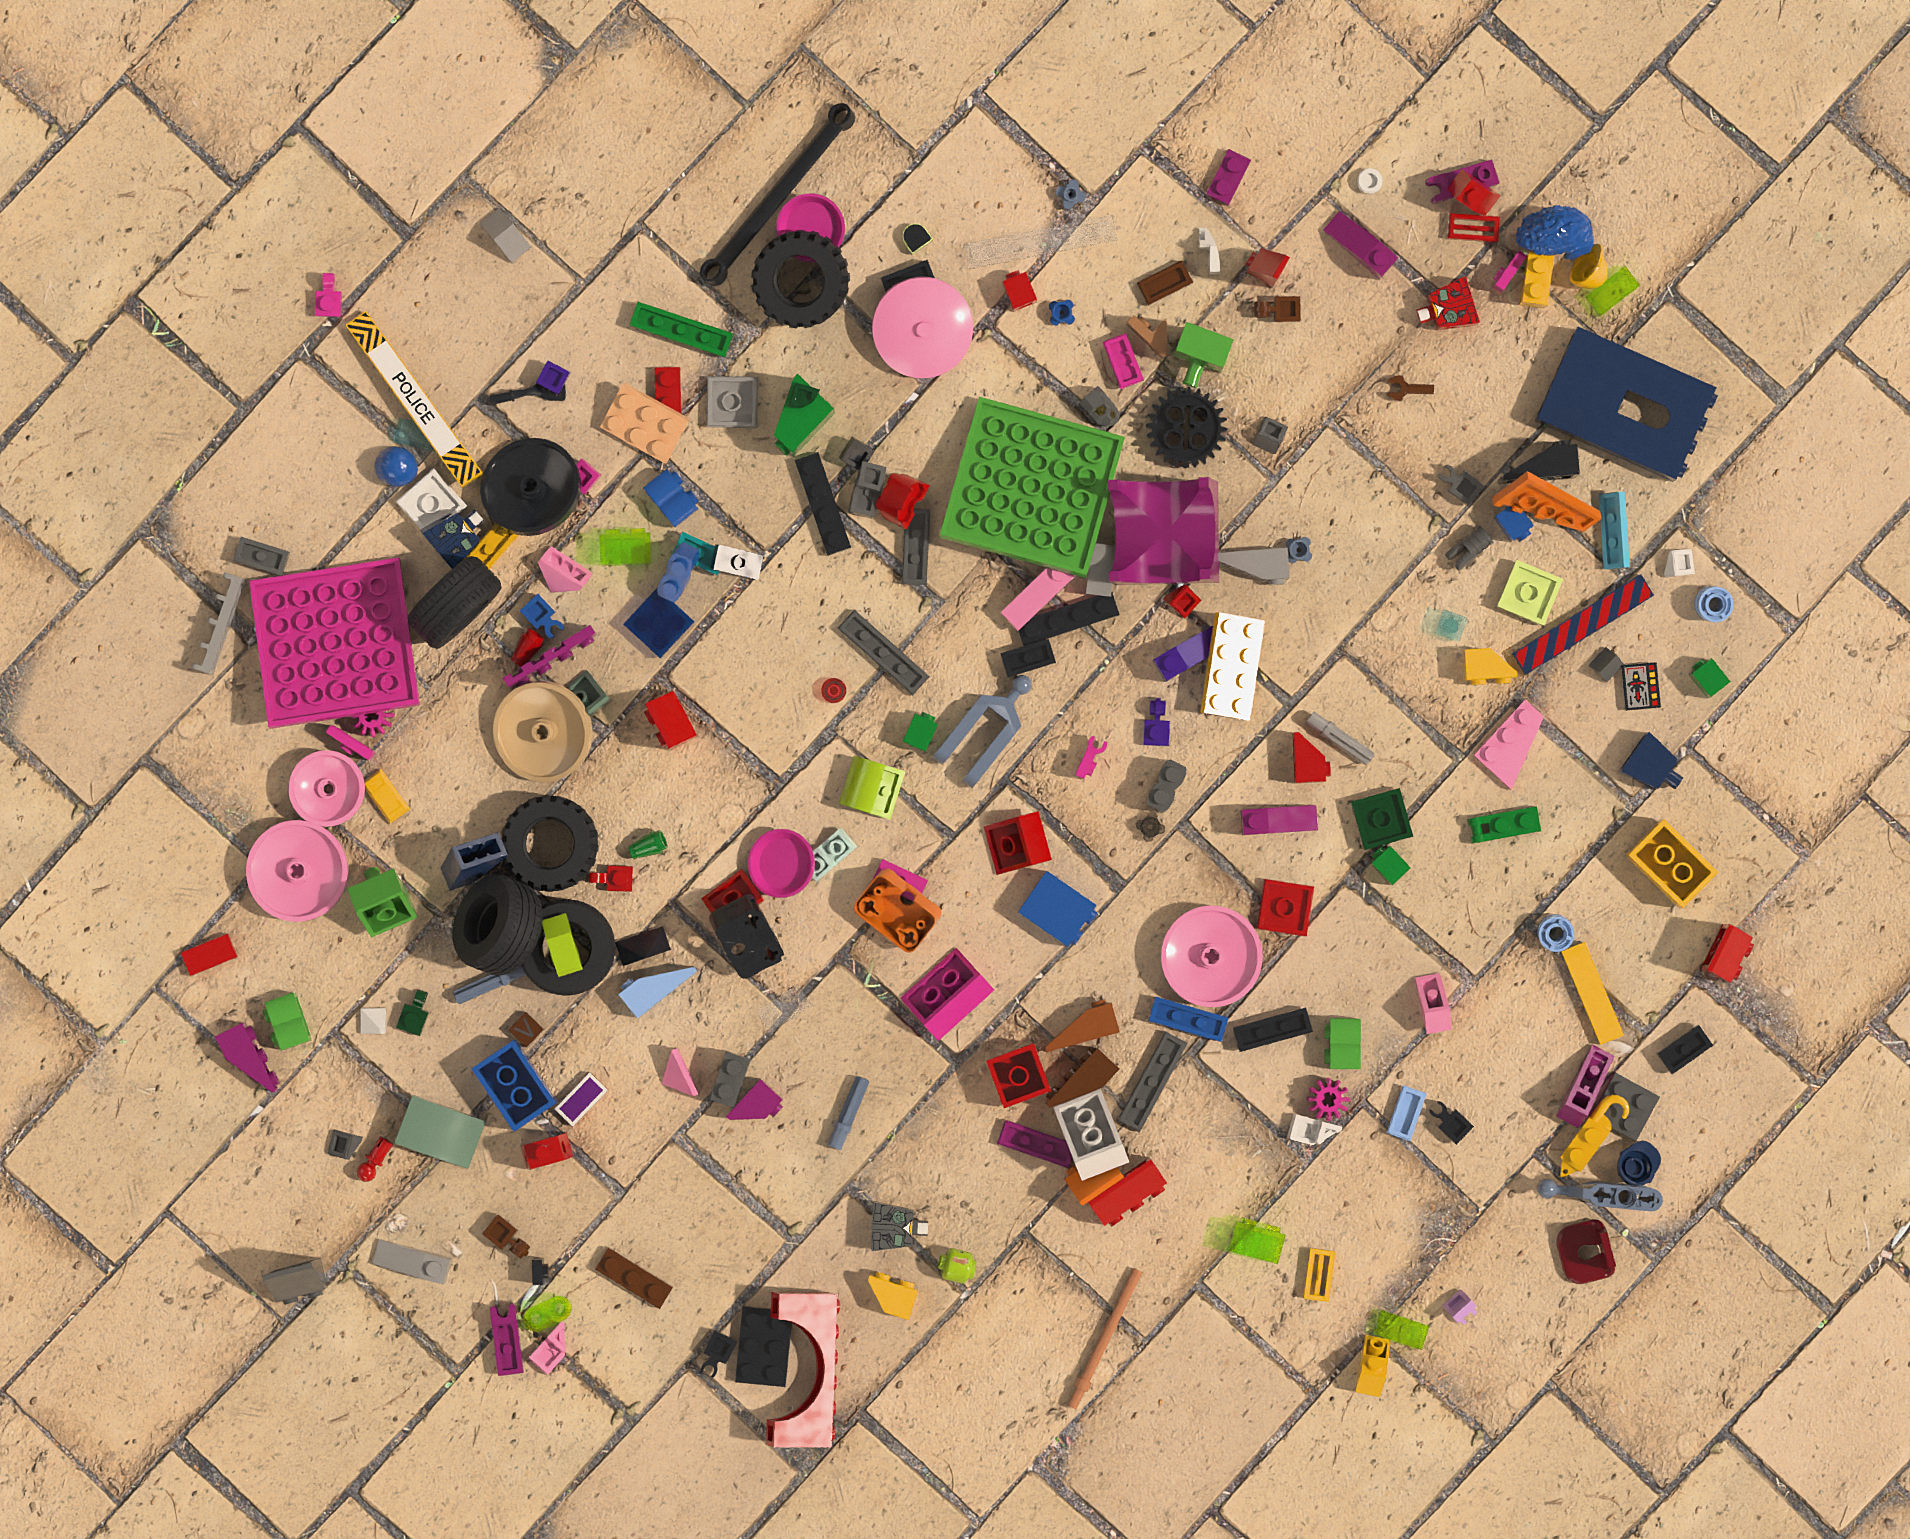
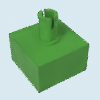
[1174,322,1234,388]
[347,867,418,938]

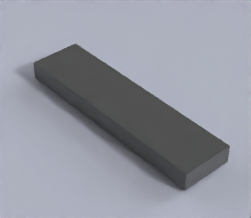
[838,610,930,695]
[1118,1031,1188,1132]

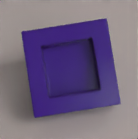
[536,360,570,395]

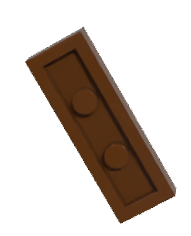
[595,1247,673,1309]

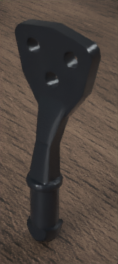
[487,383,566,406]

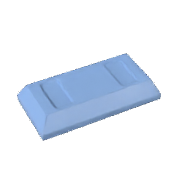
[1386,1085,1427,1141]

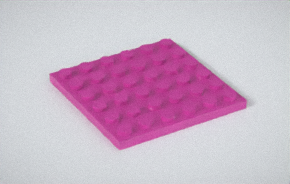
[249,557,420,729]

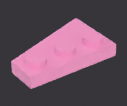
[1473,700,1544,790]

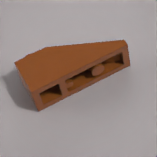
[1045,999,1120,1052]

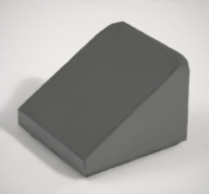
[1253,416,1288,454]

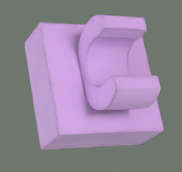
[1442,1289,1477,1324]

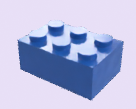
[471,1040,558,1132]

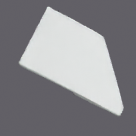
[1199,228,1220,275]
[1287,1114,1342,1145]

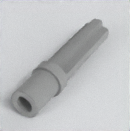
[1305,711,1374,765]

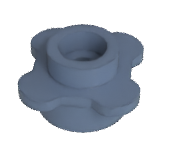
[1056,180,1086,209]
[1286,537,1312,563]

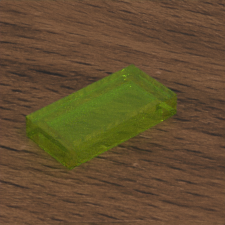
[1585,266,1641,317]
[1373,1310,1430,1350]

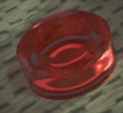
[821,678,847,703]

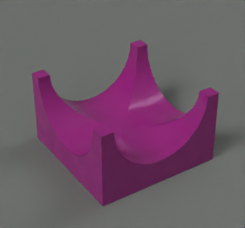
[1108,477,1219,585]

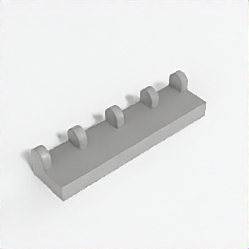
[191,572,246,675]

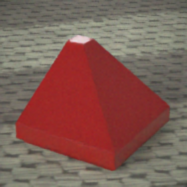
[1163,584,1201,619]

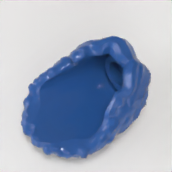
[1515,205,1594,260]

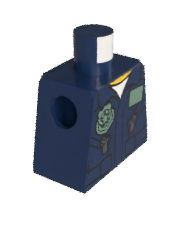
[420,509,484,569]

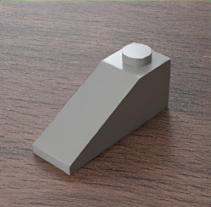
[1218,548,1290,585]
[372,1239,453,1284]

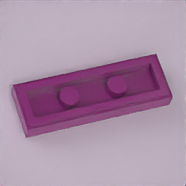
[997,1120,1073,1169]

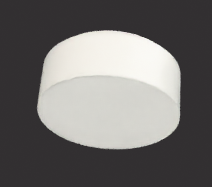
[1357,168,1383,195]

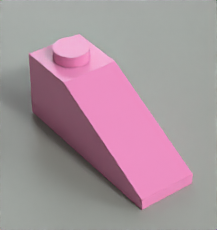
[1001,568,1076,631]

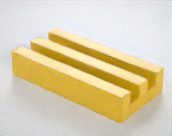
[1303,1248,1335,1302]

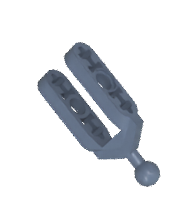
[933,675,1032,788]
[1537,1179,1663,1212]

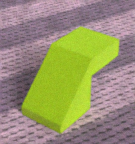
[542,913,583,977]

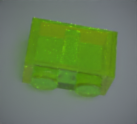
[599,528,653,567]
[1228,1217,1286,1264]

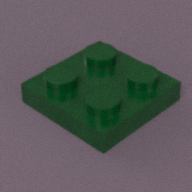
[1351,788,1414,850]

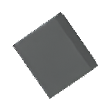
[1588,647,1624,683]

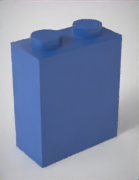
[1018,871,1098,947]

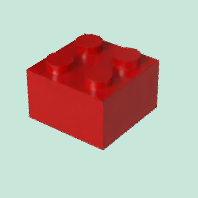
[986,1043,1051,1108]

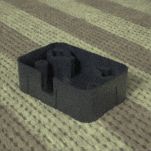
[709,895,784,979]

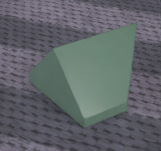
[567,670,611,717]

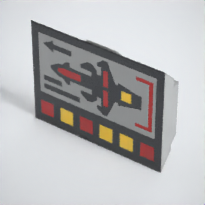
[1621,662,1661,711]

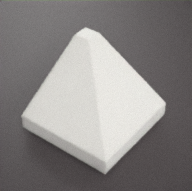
[1664,549,1695,578]
[361,1008,386,1034]

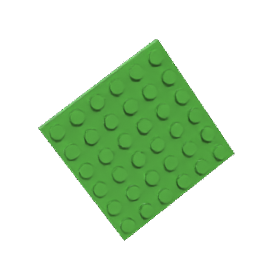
[939,397,1125,578]

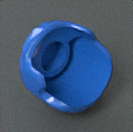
[374,446,418,487]

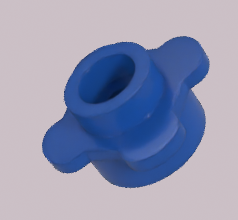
[1049,300,1075,326]

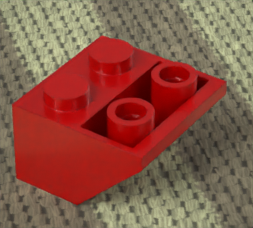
[643,691,698,751]

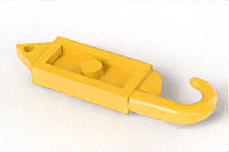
[1560,1095,1629,1178]

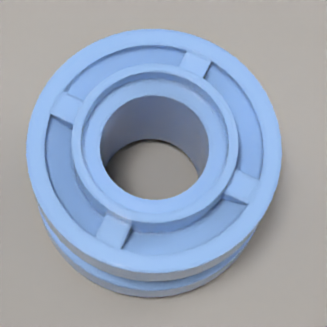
[1694,586,1733,622]
[1537,914,1574,952]

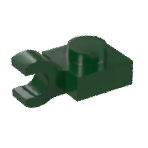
[396,989,429,1036]

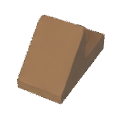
[1126,315,1167,360]

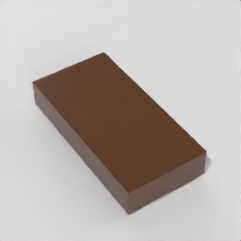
[1137,260,1193,306]

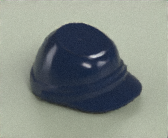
[1617,1140,1661,1186]

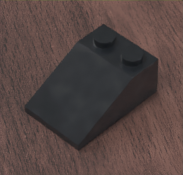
[1498,440,1580,484]

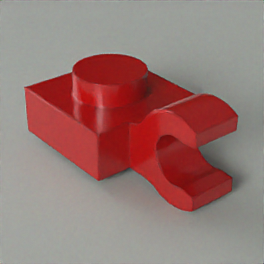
[589,866,633,892]

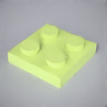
[1496,560,1563,626]

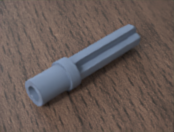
[453,966,526,1004]
[827,1076,869,1150]

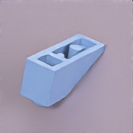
[618,967,698,1018]

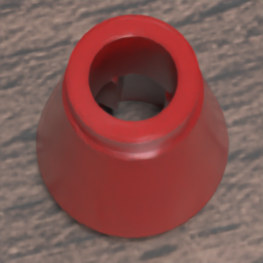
[511,628,544,667]

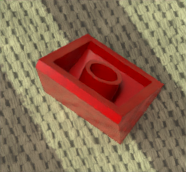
[701,869,765,913]

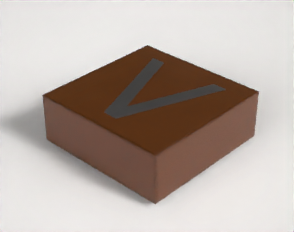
[508,1012,544,1048]

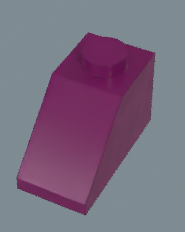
[726,1079,783,1120]

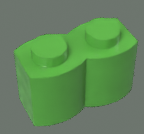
[262,992,312,1050]
[1324,1018,1361,1069]

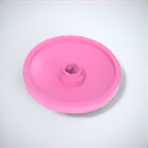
[872,277,973,378]
[246,820,349,922]
[1161,906,1263,1007]

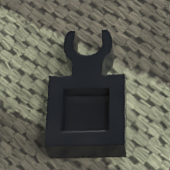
[1429,1101,1474,1145]
[701,1330,737,1378]

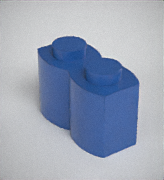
[643,469,699,528]
[657,542,699,602]

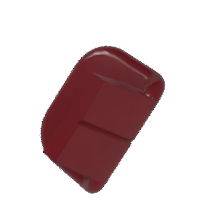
[1556,1219,1616,1284]

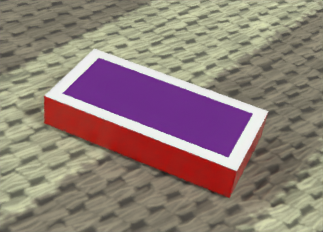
[555,1072,608,1126]

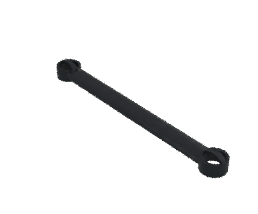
[700,103,856,286]

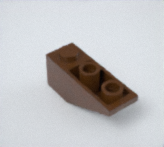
[1045,1048,1120,1108]

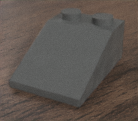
[262,1258,328,1305]

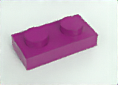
[1206,149,1251,206]

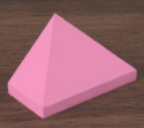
[538,546,593,593]
[661,1048,699,1096]

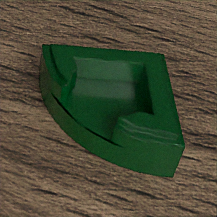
[788,382,820,408]

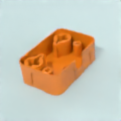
[854,868,942,953]

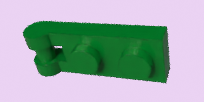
[1467,806,1541,844]

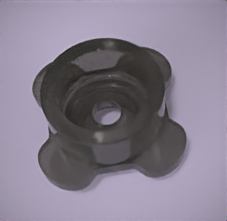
[1135,812,1165,842]

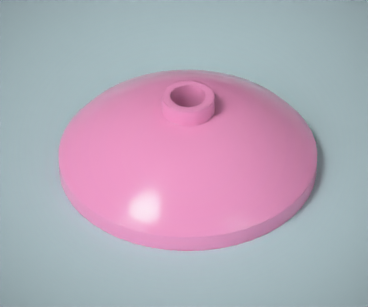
[288,750,365,827]

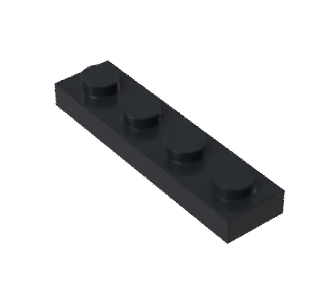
[795,452,851,556]
[1019,593,1120,646]

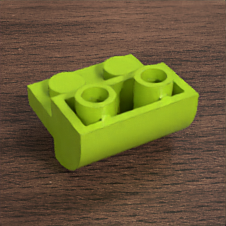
[839,755,905,820]

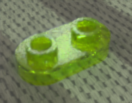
[523,1295,572,1332]

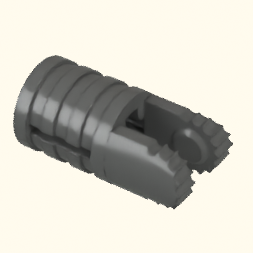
[1445,525,1494,571]

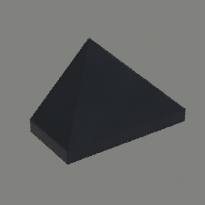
[615,926,671,966]

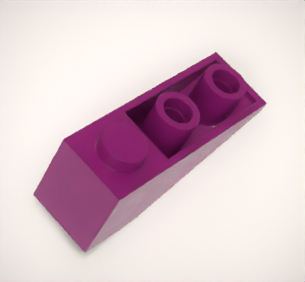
[215,1022,280,1093]

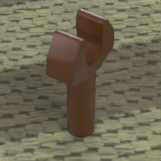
[1387,375,1434,402]

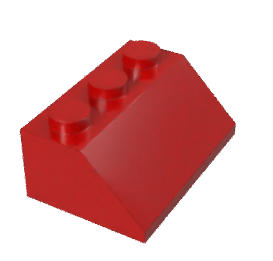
[1088,1157,1167,1227]

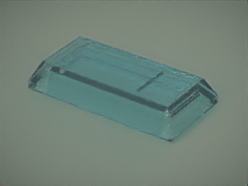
[393,417,435,452]

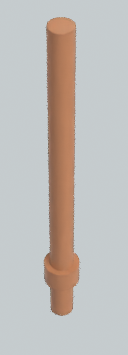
[1067,1268,1143,1409]

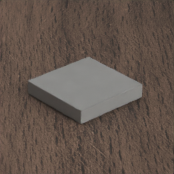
[706,376,758,428]

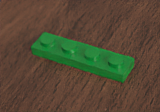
[630,301,734,358]

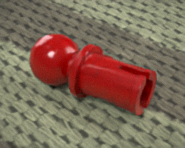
[357,1136,394,1182]

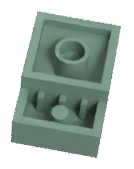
[395,1095,486,1169]

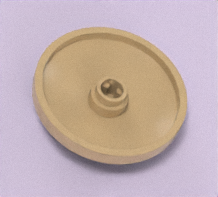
[493,681,593,782]

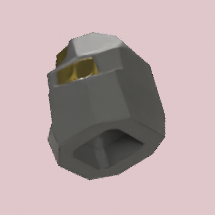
[1079,386,1119,427]

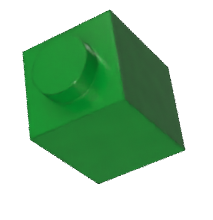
[1689,658,1731,698]
[903,712,938,752]
[1370,846,1411,886]

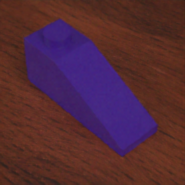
[1153,626,1213,682]

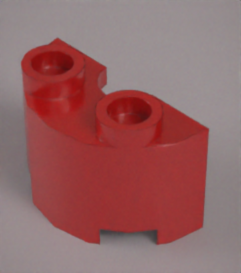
[875,473,930,530]

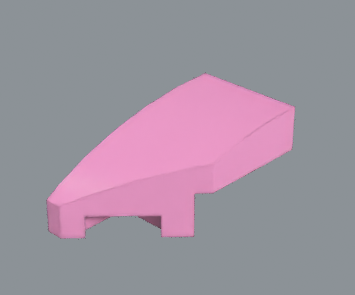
[529,1322,566,1375]

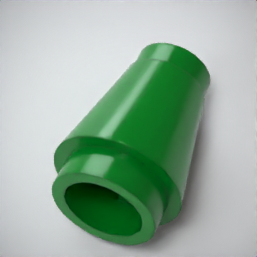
[628,830,668,859]

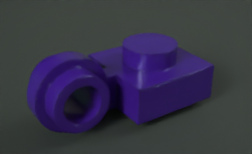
[1143,698,1170,746]

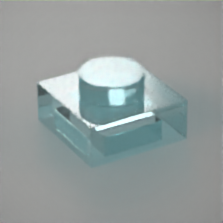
[1435,609,1468,642]

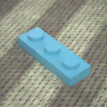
[1599,492,1630,570]

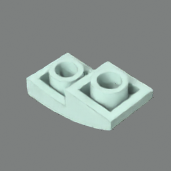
[812,828,858,882]

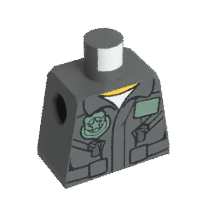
[871,1201,928,1251]

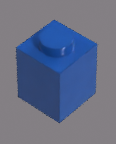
[1494,506,1534,542]

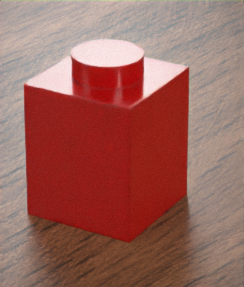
[1002,270,1037,312]

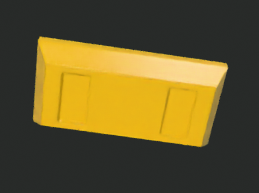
[364,769,410,824]

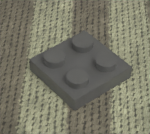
[1594,1072,1660,1141]

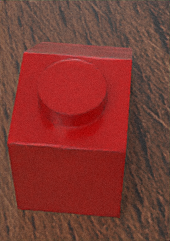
[1447,169,1501,216]
[1292,732,1331,784]

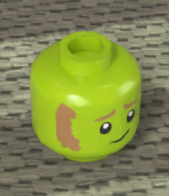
[937,1248,977,1284]

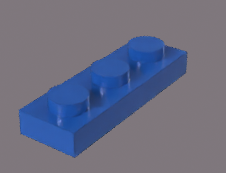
[1148,996,1228,1042]

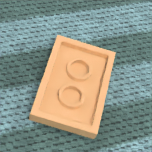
[600,382,690,464]

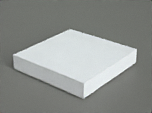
[396,468,468,530]

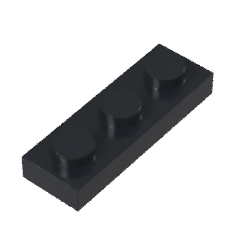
[1233,1007,1313,1052]

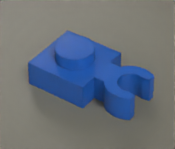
[520,594,565,639]

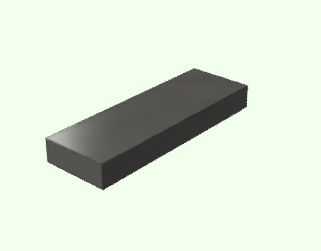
[902,509,930,585]

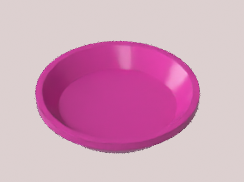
[776,193,845,262]
[748,829,815,898]

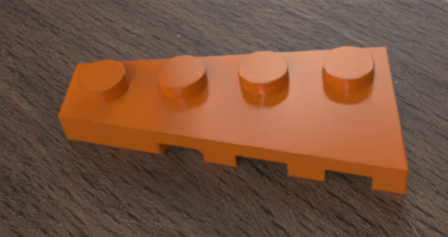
[1492,471,1601,532]

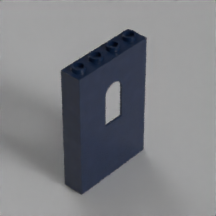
[1535,327,1718,482]

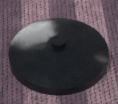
[480,438,581,536]

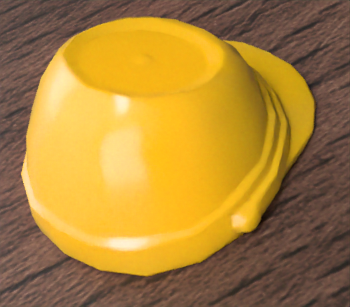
[1570,244,1608,289]

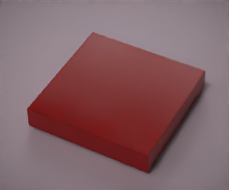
[1256,879,1314,937]

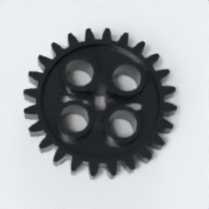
[1145,386,1228,469]

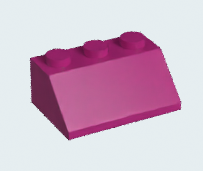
[900,947,994,1041]

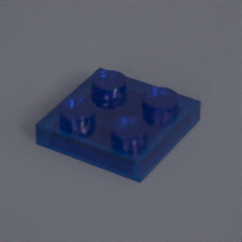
[623,587,695,659]

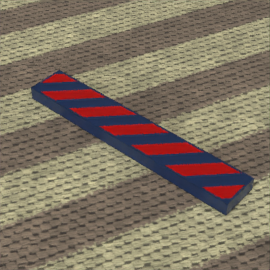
[1512,574,1654,675]

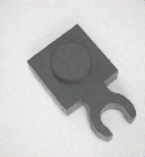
[1438,465,1484,506]

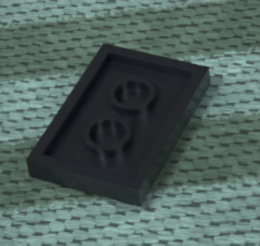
[735,1306,792,1387]

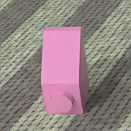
[1415,973,1452,1034]

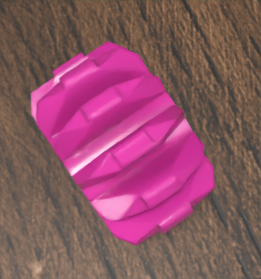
[351,711,395,737]
[1306,1078,1350,1121]

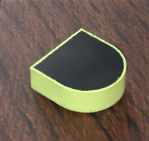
[903,224,933,255]

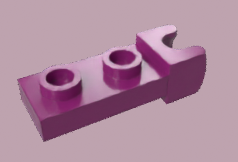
[1425,159,1499,204]
[490,1303,524,1376]

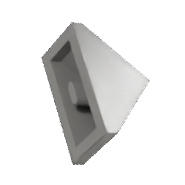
[480,208,531,263]

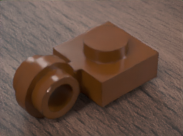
[1252,296,1301,322]
[482,1214,530,1259]

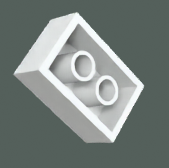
[1053,1089,1129,1181]

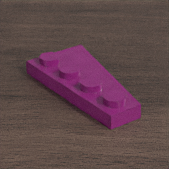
[503,625,597,689]

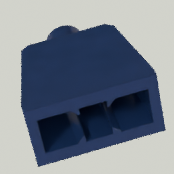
[1618,732,1683,790]

